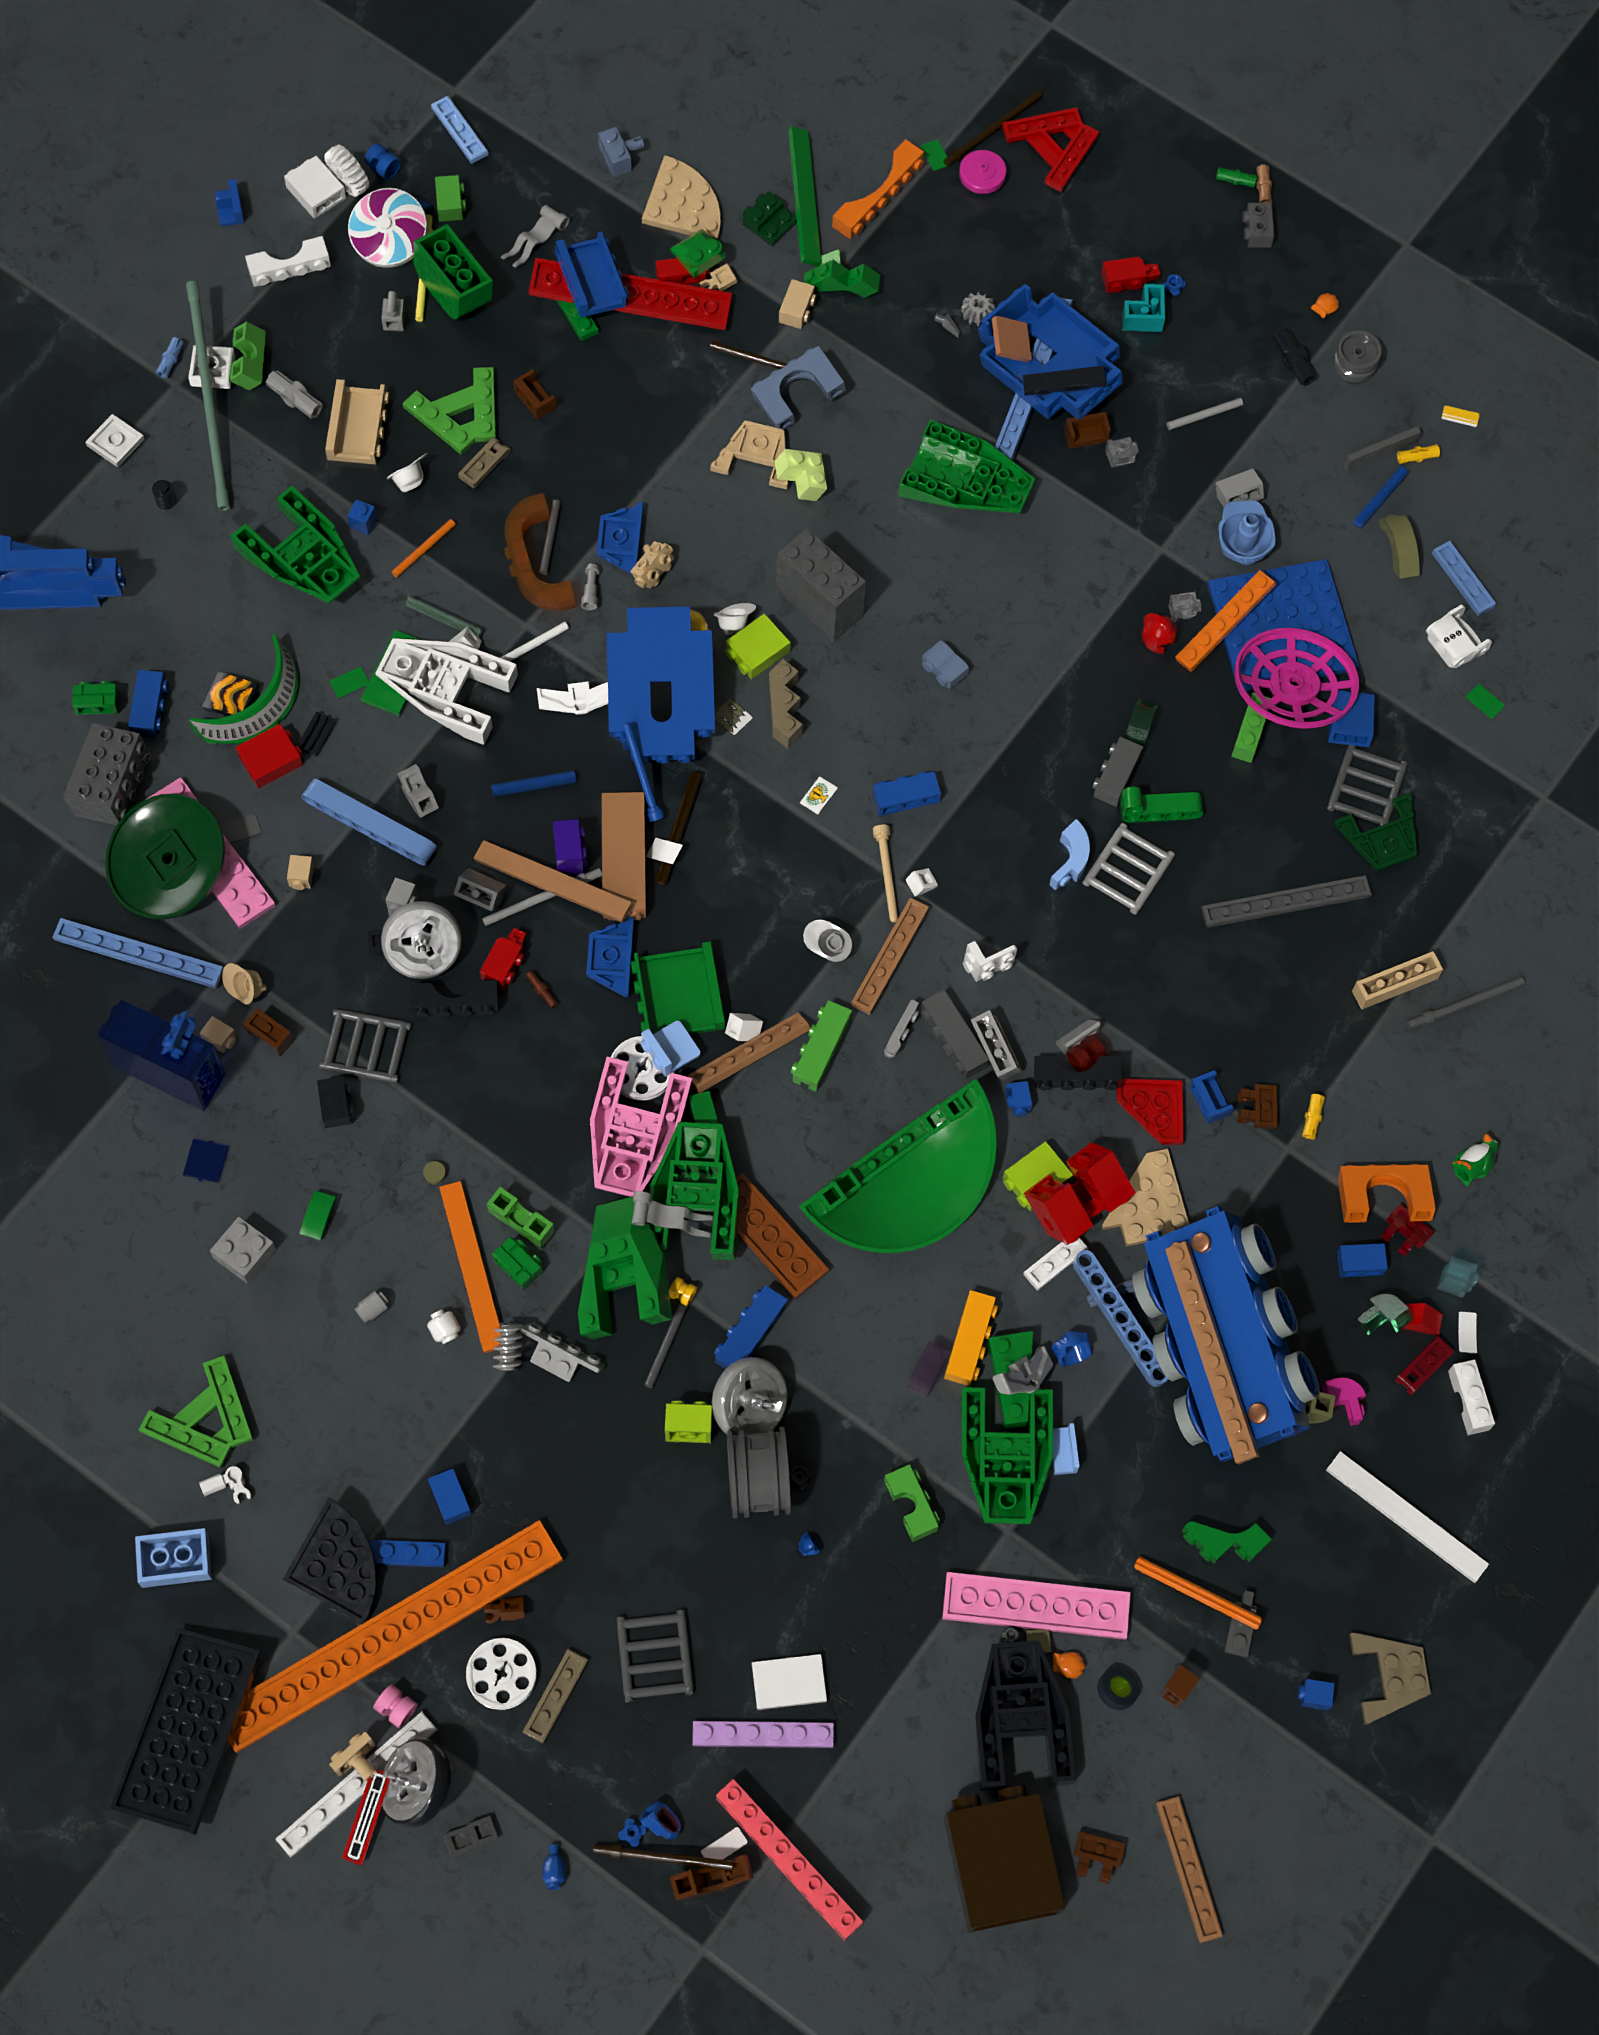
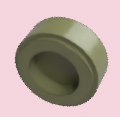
[423,1161,446,1185]

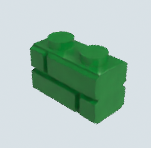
[72,681,119,715]
[492,1237,543,1290]

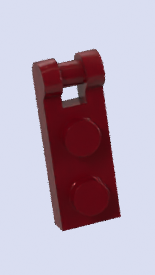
[1395,1336,1454,1396]

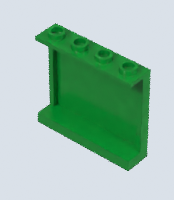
[630,942,725,1035]

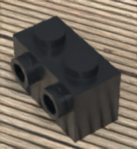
[317,1076,354,1128]

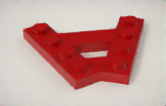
[1002,107,1099,192]

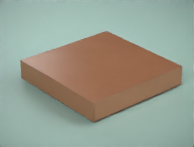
[992,316,1032,362]

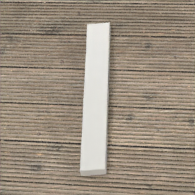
[1326,1451,1489,1583]
[276,1711,437,1858]

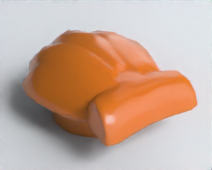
[1311,293,1339,318]
[1052,1652,1086,1679]

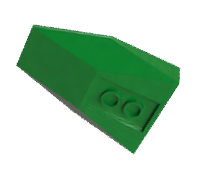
[898,419,1035,513]

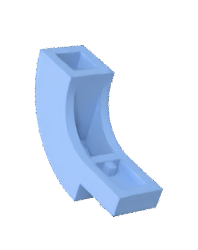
[1049,819,1090,891]

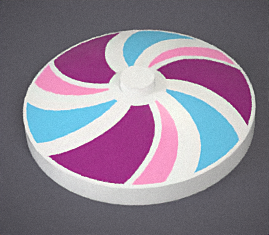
[348,188,428,268]

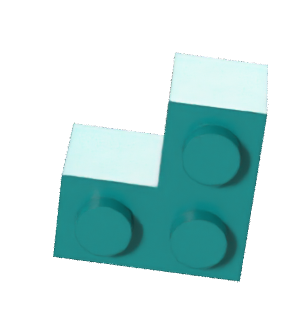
[1122,284,1165,332]

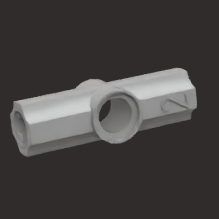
[266,370,323,419]

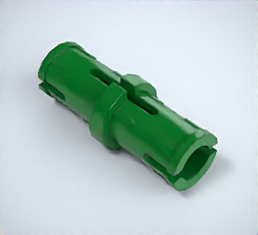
[1216,167,1257,188]

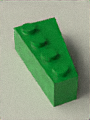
[987,1331,1033,1431]

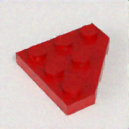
[1116,1079,1183,1145]

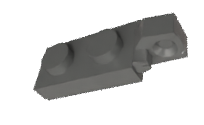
[1224,1591,1257,1658]

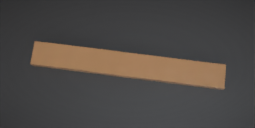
[474,840,633,923]

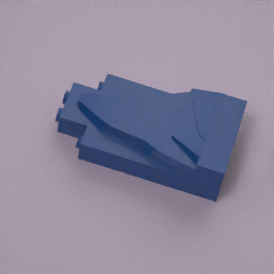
[0,535,126,610]

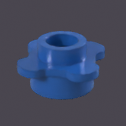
[1163,275,1186,296]
[618,1818,646,1847]

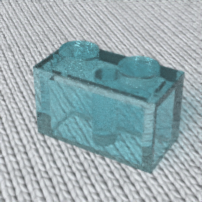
[1437,1256,1479,1298]

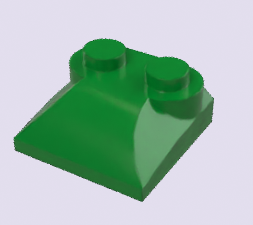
[670,229,726,278]

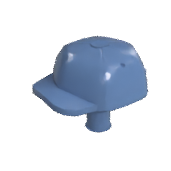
[1218,500,1275,565]

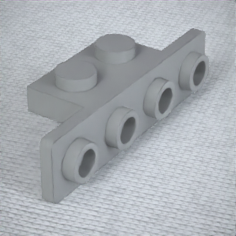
[520,1323,605,1382]

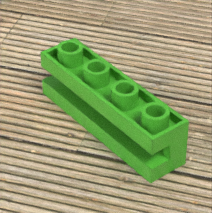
[791,1000,852,1092]

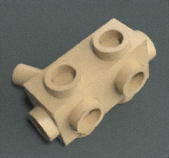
[630,541,674,589]

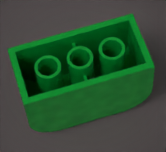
[413,224,493,319]

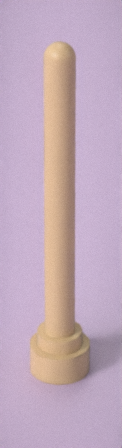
[873,824,898,923]

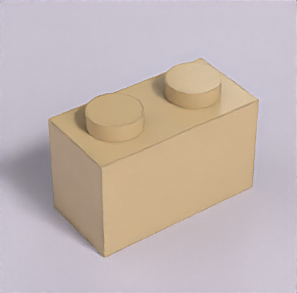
[779,279,817,329]

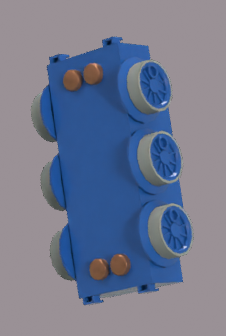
[1132,1206,1320,1462]

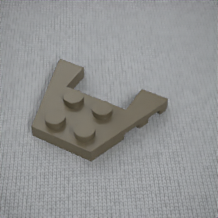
[1349,1633,1431,1725]

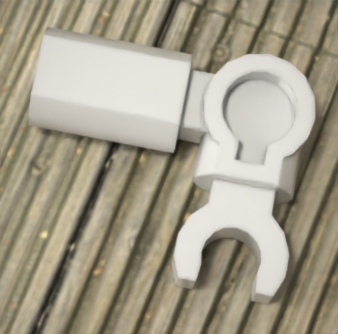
[199,1466,251,1505]

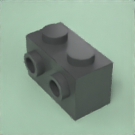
[1242,203,1274,248]
[453,868,507,911]

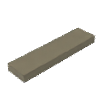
[523,1649,588,1744]

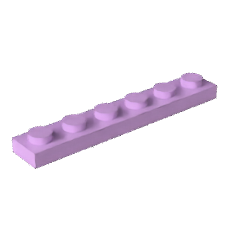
[693,1721,833,1748]

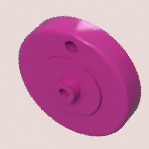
[959,150,1007,194]

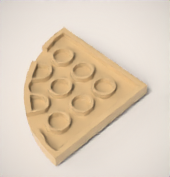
[642,155,721,240]

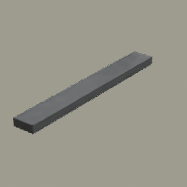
[1201,875,1372,928]

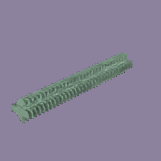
[406,595,483,639]

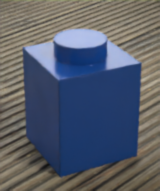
[347,500,377,535]
[1298,1679,1334,1710]

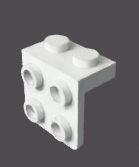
[963,941,1017,982]

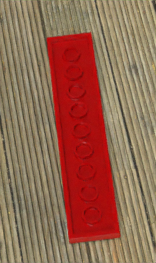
[529,258,732,330]

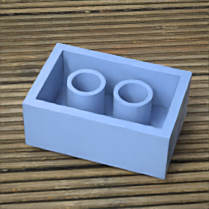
[135,1528,212,1588]

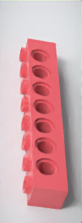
[716,1779,863,1941]

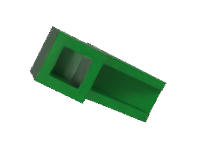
[804,259,880,298]
[1182,1521,1272,1564]

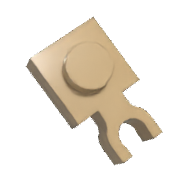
[700,264,737,291]

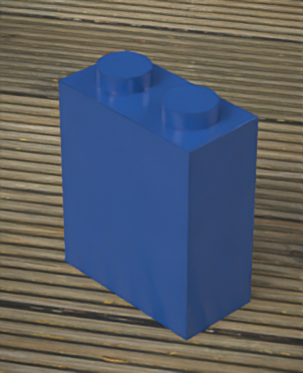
[1328,690,1375,747]

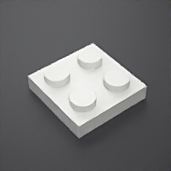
[86,414,145,467]

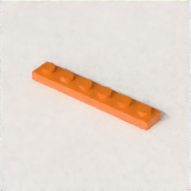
[1175,570,1276,672]

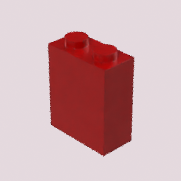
[235,724,303,789]

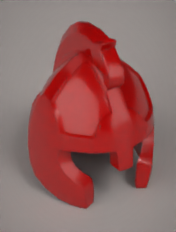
[1142,613,1177,654]

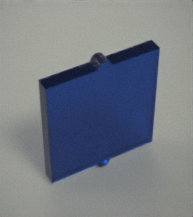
[183,1139,229,1183]

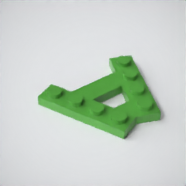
[403,367,496,455]
[139,1356,253,1468]

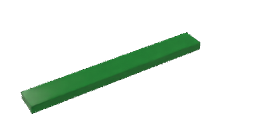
[788,126,821,267]

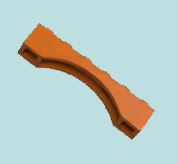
[832,139,924,240]

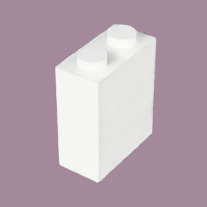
[284,156,346,219]

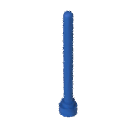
[623,722,665,822]

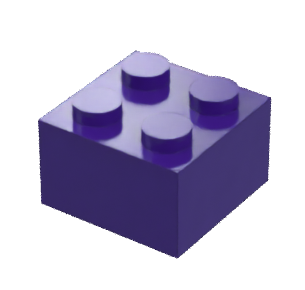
[553,819,587,877]

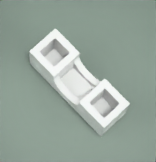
[1448,1360,1495,1435]

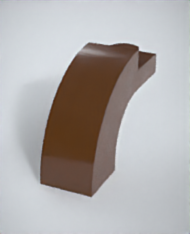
[670,1855,754,1901]

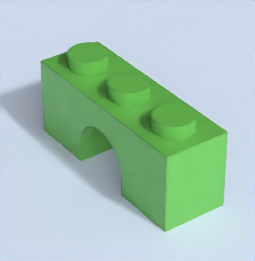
[230,322,266,390]
[1231,692,1270,763]
[487,1187,555,1249]
[884,1465,940,1542]

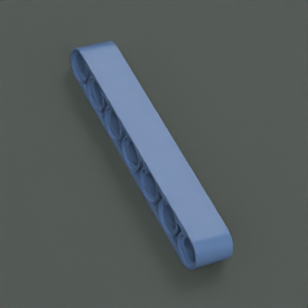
[301,779,437,866]
[1073,1250,1168,1387]

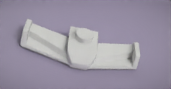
[537,682,608,715]

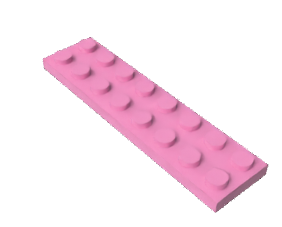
[145,777,275,929]
[942,1572,1130,1640]

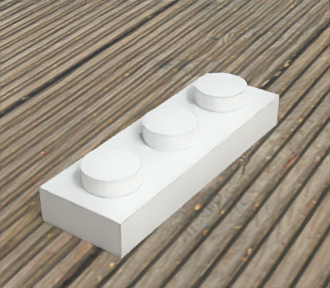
[1023,1238,1089,1291]

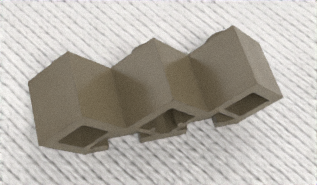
[769,659,803,749]

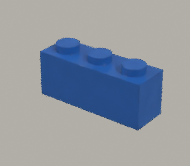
[128,670,168,738]
[872,771,941,816]

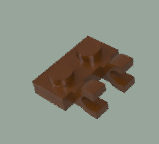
[1237,1084,1277,1129]
[1073,1831,1125,1884]

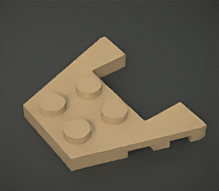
[710,420,788,490]

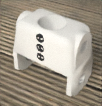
[1426,605,1492,668]

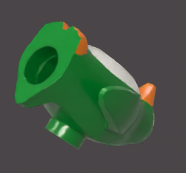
[1452,1134,1499,1187]

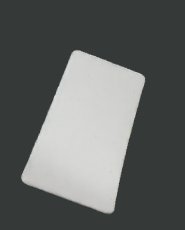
[1459,1312,1477,1353]
[701,1827,747,1860]

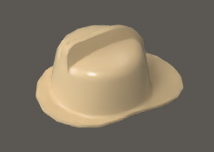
[222,963,267,1005]

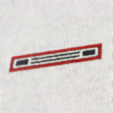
[342,1769,390,1866]

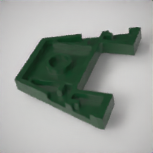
[1333,793,1417,872]

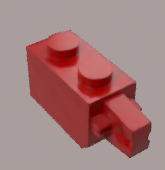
[1101,257,1160,293]
[480,928,526,990]

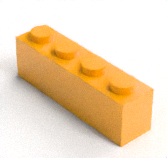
[944,1290,998,1386]

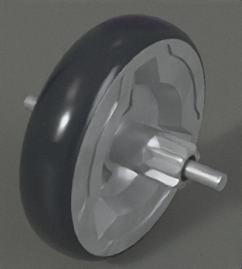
[382,1738,451,1828]

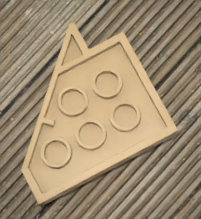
[1102,1149,1189,1247]

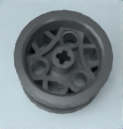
[727,1427,791,1518]

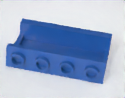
[555,231,629,318]

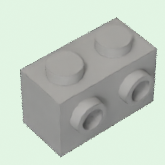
[1215,469,1264,507]
[385,877,419,916]

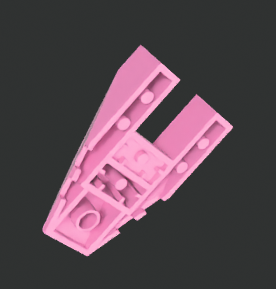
[590,1057,692,1197]

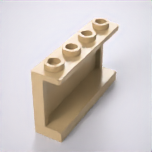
[325,380,389,464]

